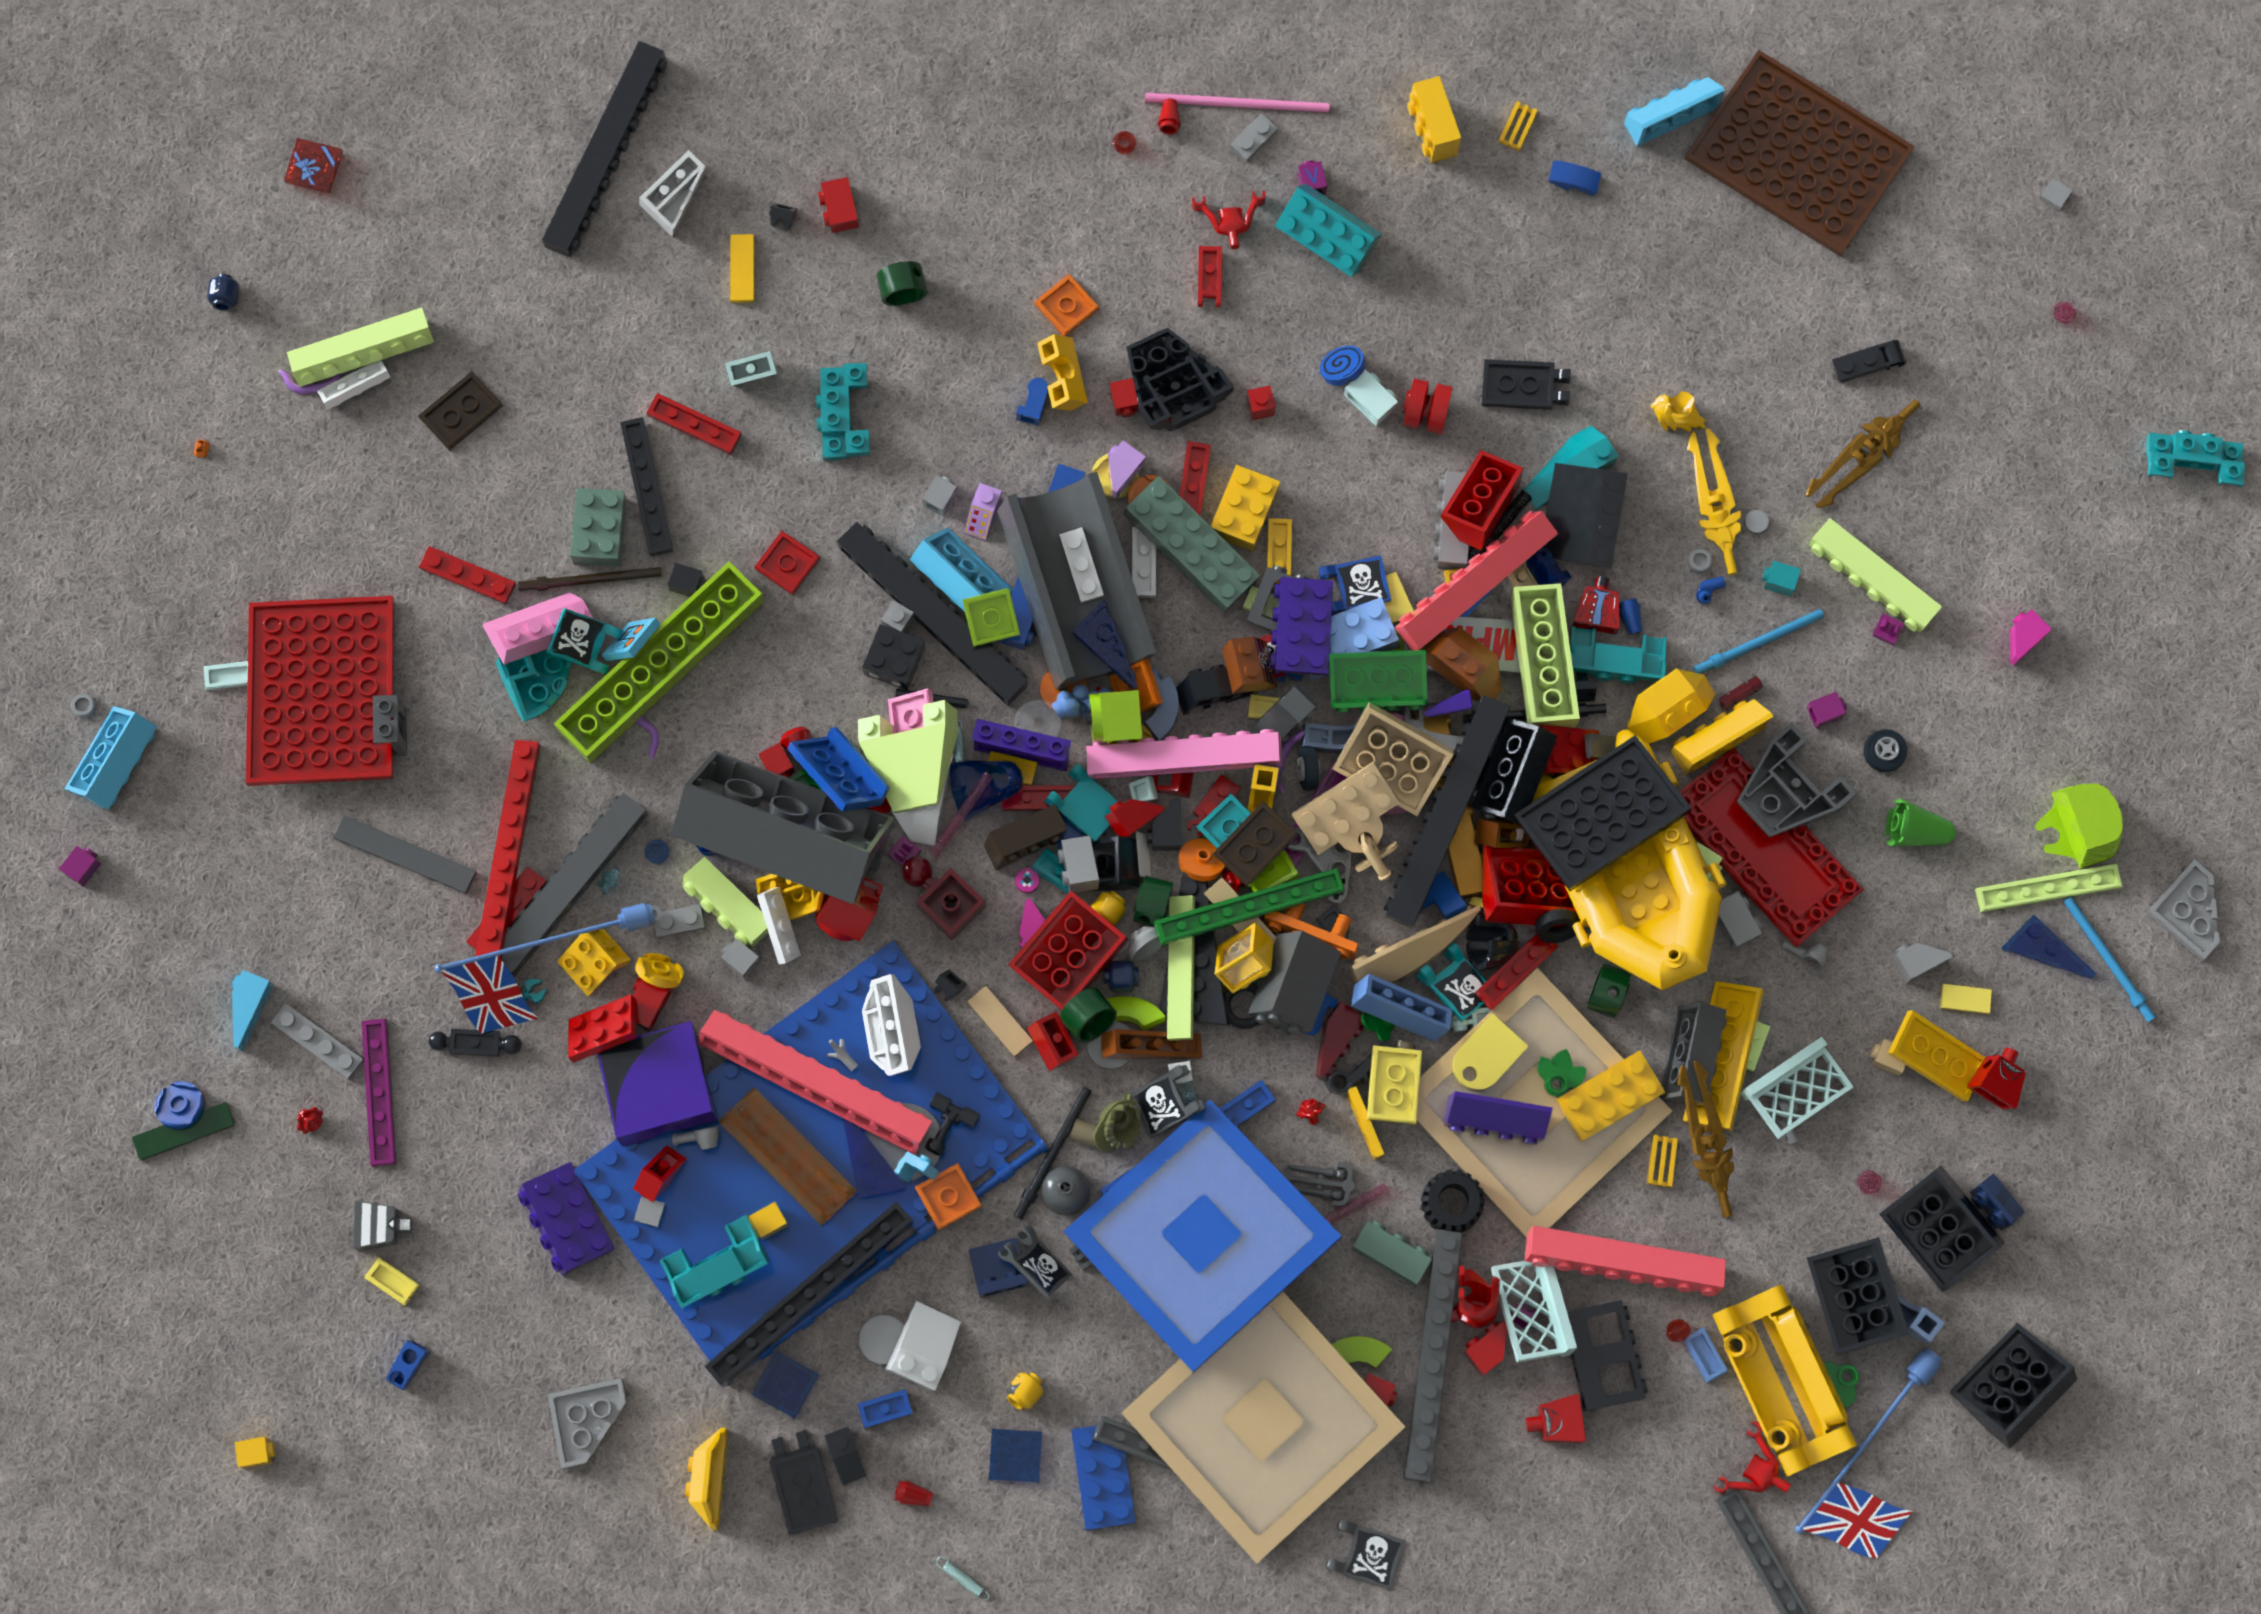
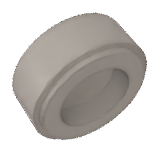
[1744,510,1769,535]
[1687,549,1712,573]
[71,693,96,718]

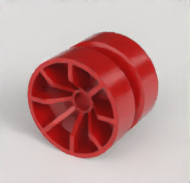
[1402,378,1453,435]

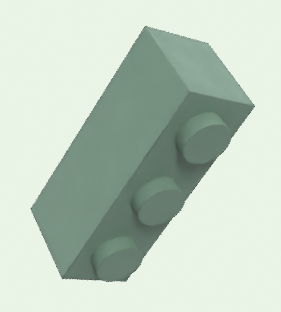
[1352,1221,1432,1287]

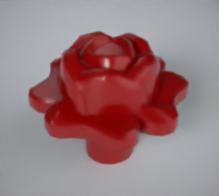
[1222,869,1245,894]
[1296,1098,1325,1125]
[297,1107,323,1134]

